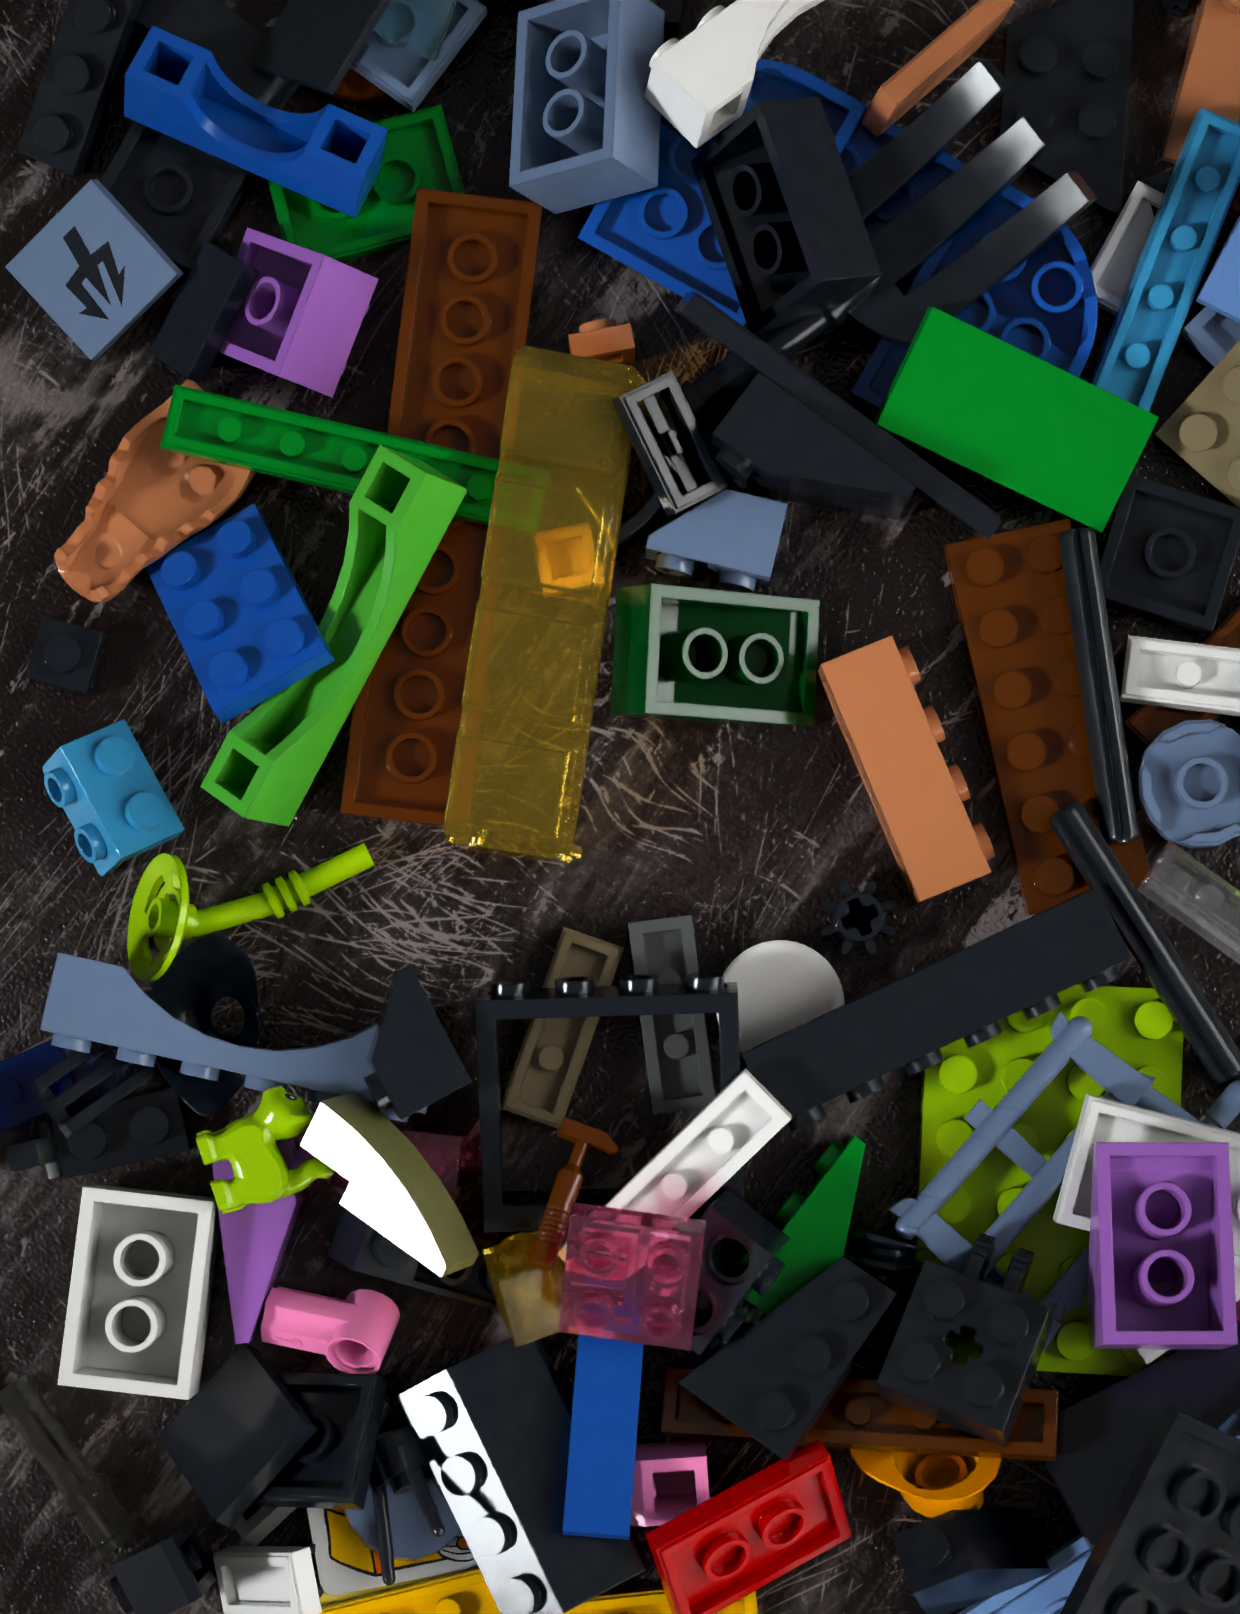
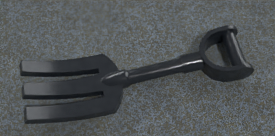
[520,59,1098,562]

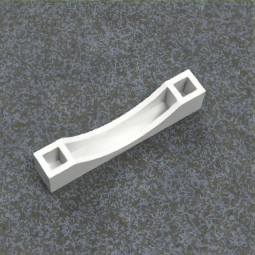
[644,0,825,149]

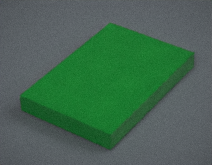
[268,105,465,262]

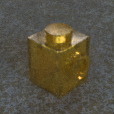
[482,1231,578,1347]

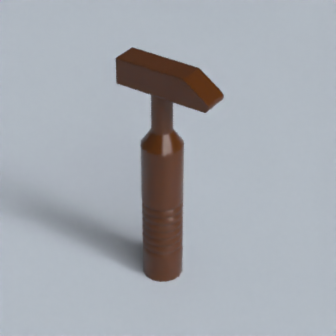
[527,1117,619,1271]

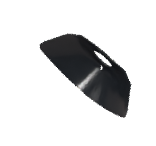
[150,934,261,1117]

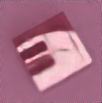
[558,1202,707,1351]

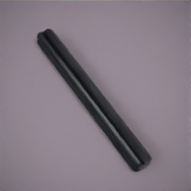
[1059,528,1139,844]
[1049,801,1240,1084]

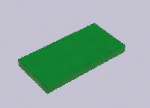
[873,306,1159,533]

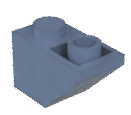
[645,489,788,593]

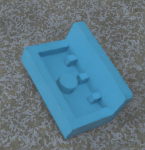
[42,719,185,877]

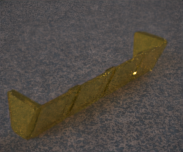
[444,346,647,864]

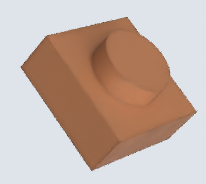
[568,318,635,373]

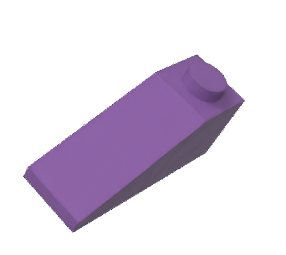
[212,1137,311,1344]

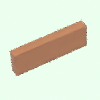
[861,0,1014,138]

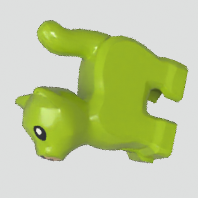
[196,1085,334,1214]

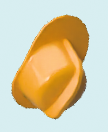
[850,1449,1001,1518]

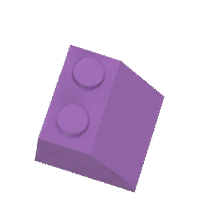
[219,227,378,398]

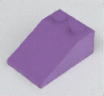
[1088,1142,1238,1349]

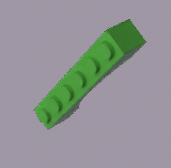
[200,445,468,827]

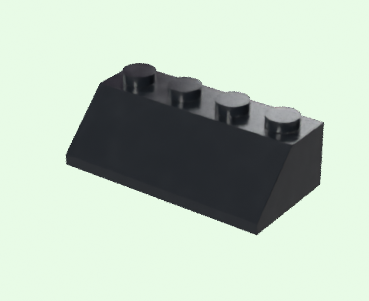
[397,1327,651,1614]

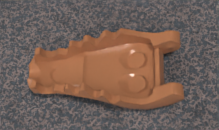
[54,379,257,602]

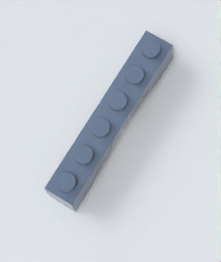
[40,952,427,1123]

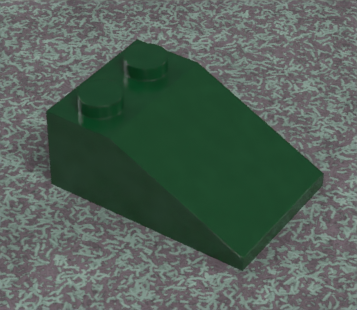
[610,583,820,727]

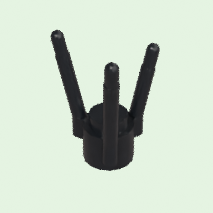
[369,1427,452,1586]

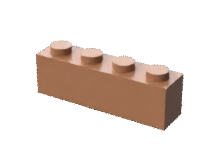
[817,635,995,905]

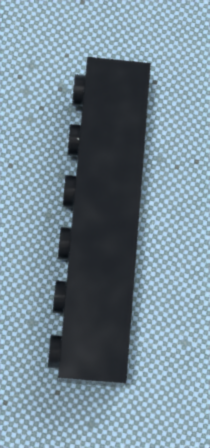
[740,887,1131,1131]

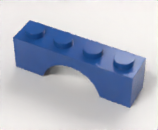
[124,25,388,218]

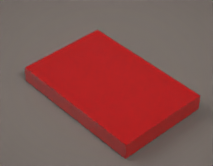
[645,1439,852,1614]

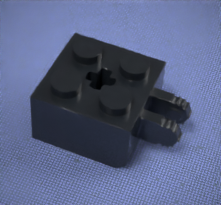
[877,1233,1053,1447]

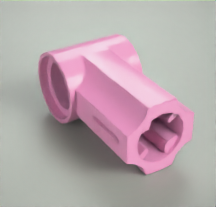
[260,1286,400,1374]

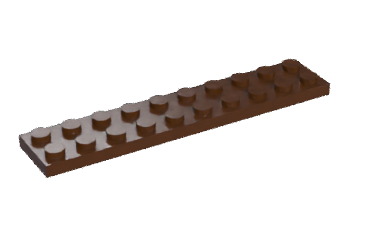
[340,188,543,830]

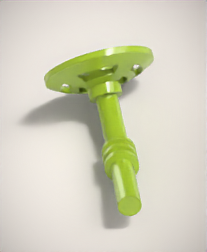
[127,843,375,982]

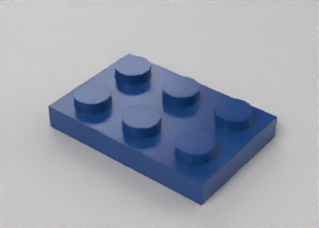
[146,503,335,724]

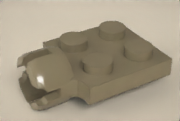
[1155,340,1240,508]

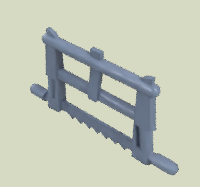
[888,1012,1240,1351]

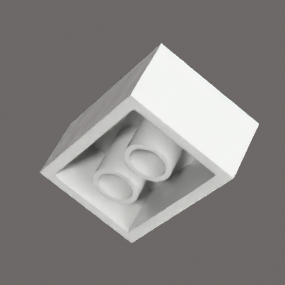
[57,1184,220,1400]

